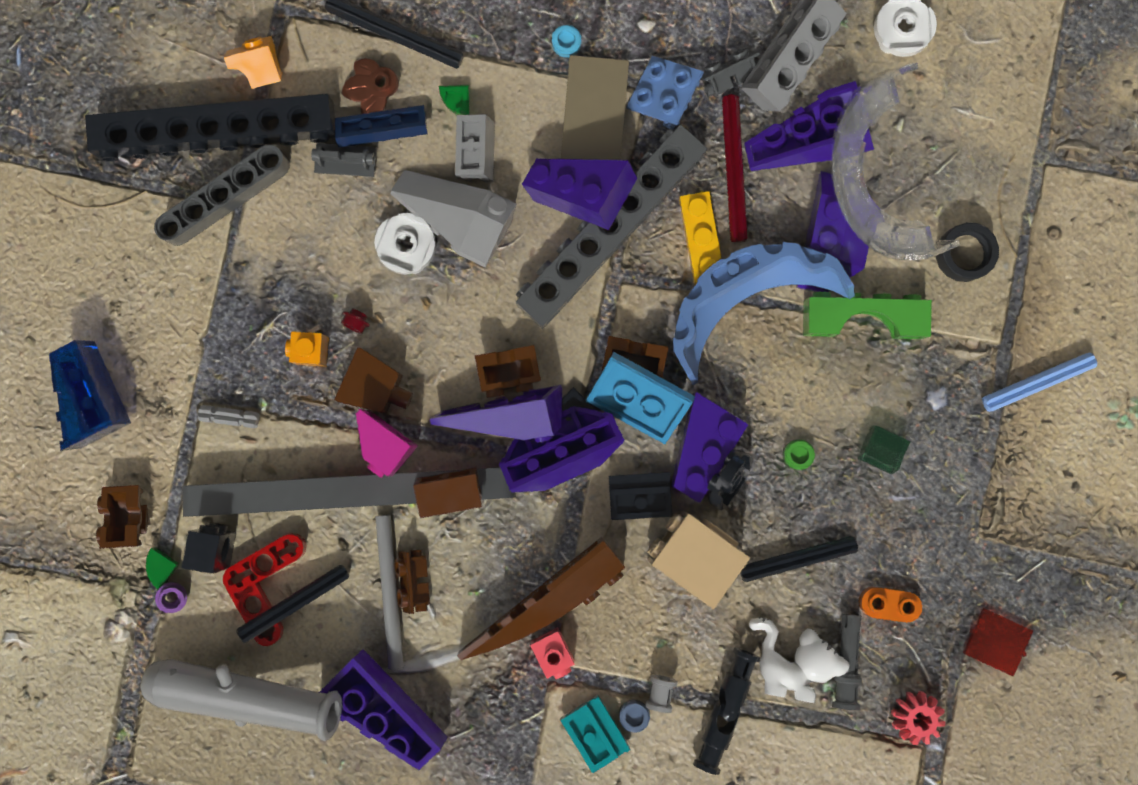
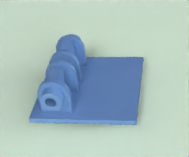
[626,56,704,130]

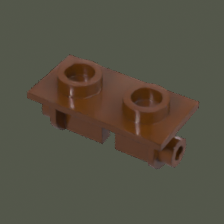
[395,549,430,614]

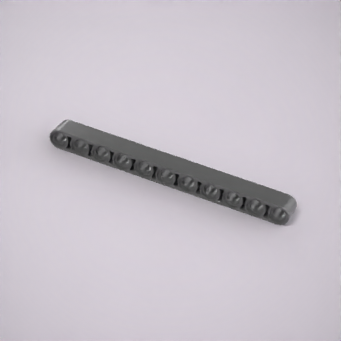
[182,468,516,517]

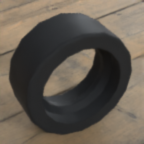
[936,222,999,282]

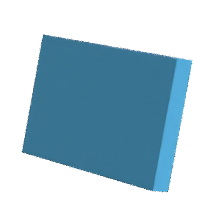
[586,352,695,444]

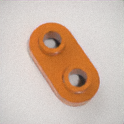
[859,586,922,623]

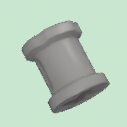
[645,675,678,713]

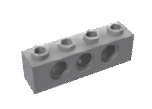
[740,0,847,111]

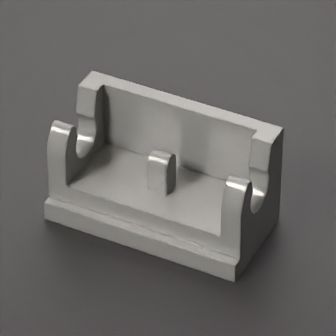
[455,114,495,182]

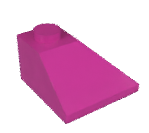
[356,409,418,478]

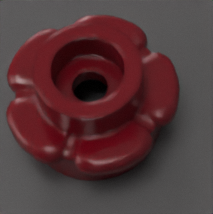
[341,308,370,334]

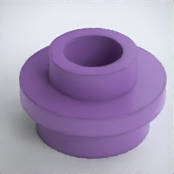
[155,582,187,613]

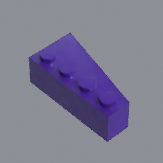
[319,649,448,770]

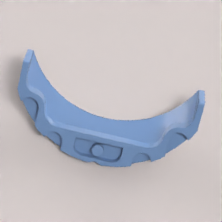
[673,242,855,385]

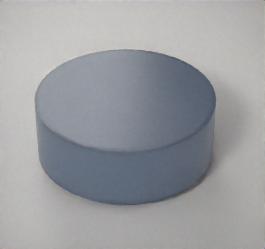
[619,700,650,733]

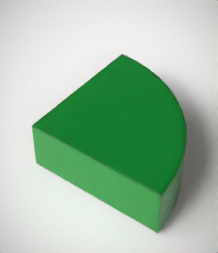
[439,85,470,115]
[146,547,179,589]

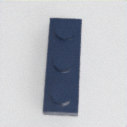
[335,105,428,147]

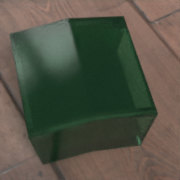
[858,425,911,475]

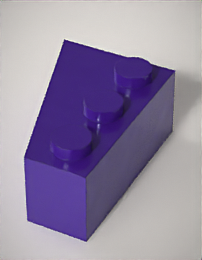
[522,158,637,230]
[670,392,749,503]

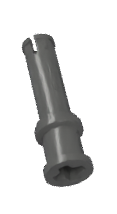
[832,614,862,710]

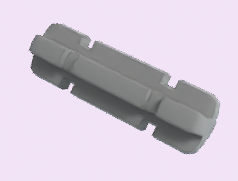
[198,405,259,428]

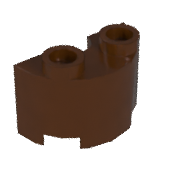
[602,336,668,378]
[475,345,541,398]
[96,485,148,549]

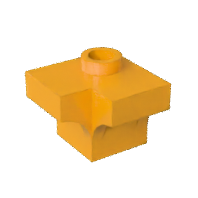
[224,36,282,89]

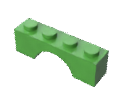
[803,292,932,339]

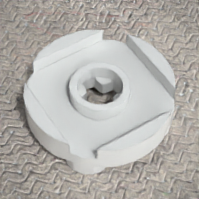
[874,0,937,57]
[374,213,436,275]

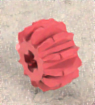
[891,691,946,745]

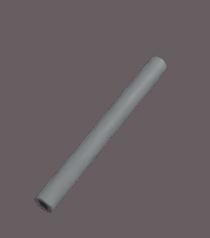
[375,515,404,670]

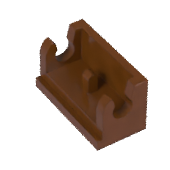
[413,467,482,518]

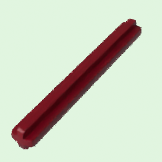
[722,94,748,243]

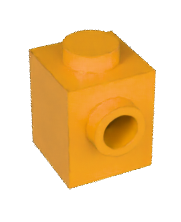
[285,332,329,367]

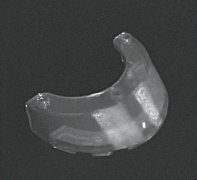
[831,63,960,260]

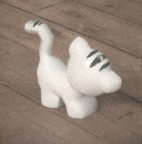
[749,617,850,703]

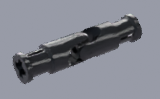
[693,647,761,775]

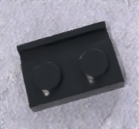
[608,472,672,520]

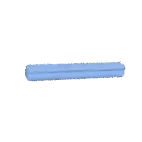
[982,353,1097,412]

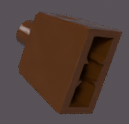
[334,347,413,414]

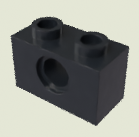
[181,523,237,574]

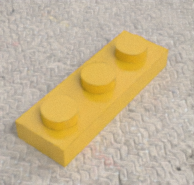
[679,191,722,286]

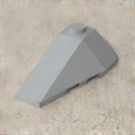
[390,170,517,268]

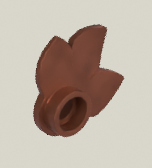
[342,58,399,114]

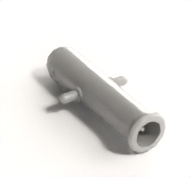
[141,659,342,741]

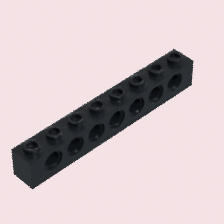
[85,94,335,162]

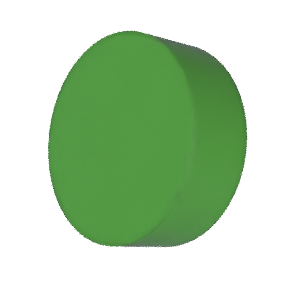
[783,440,815,470]

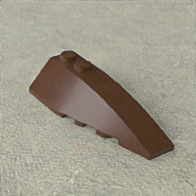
[457,537,625,660]

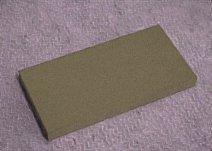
[561,55,629,160]

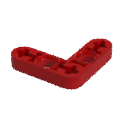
[223,533,307,646]

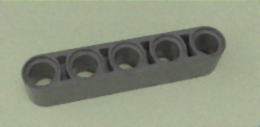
[154,145,289,246]

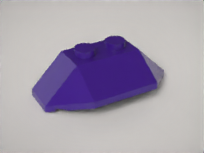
[796,171,876,292]
[499,406,624,492]

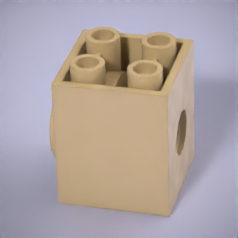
[647,511,750,610]

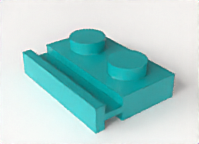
[560,695,631,774]

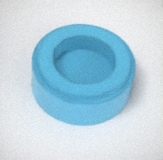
[552,25,581,58]

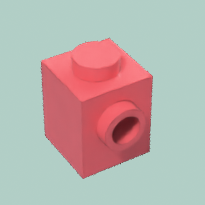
[530,627,575,679]

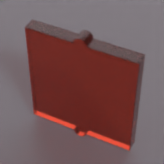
[963,608,1033,677]

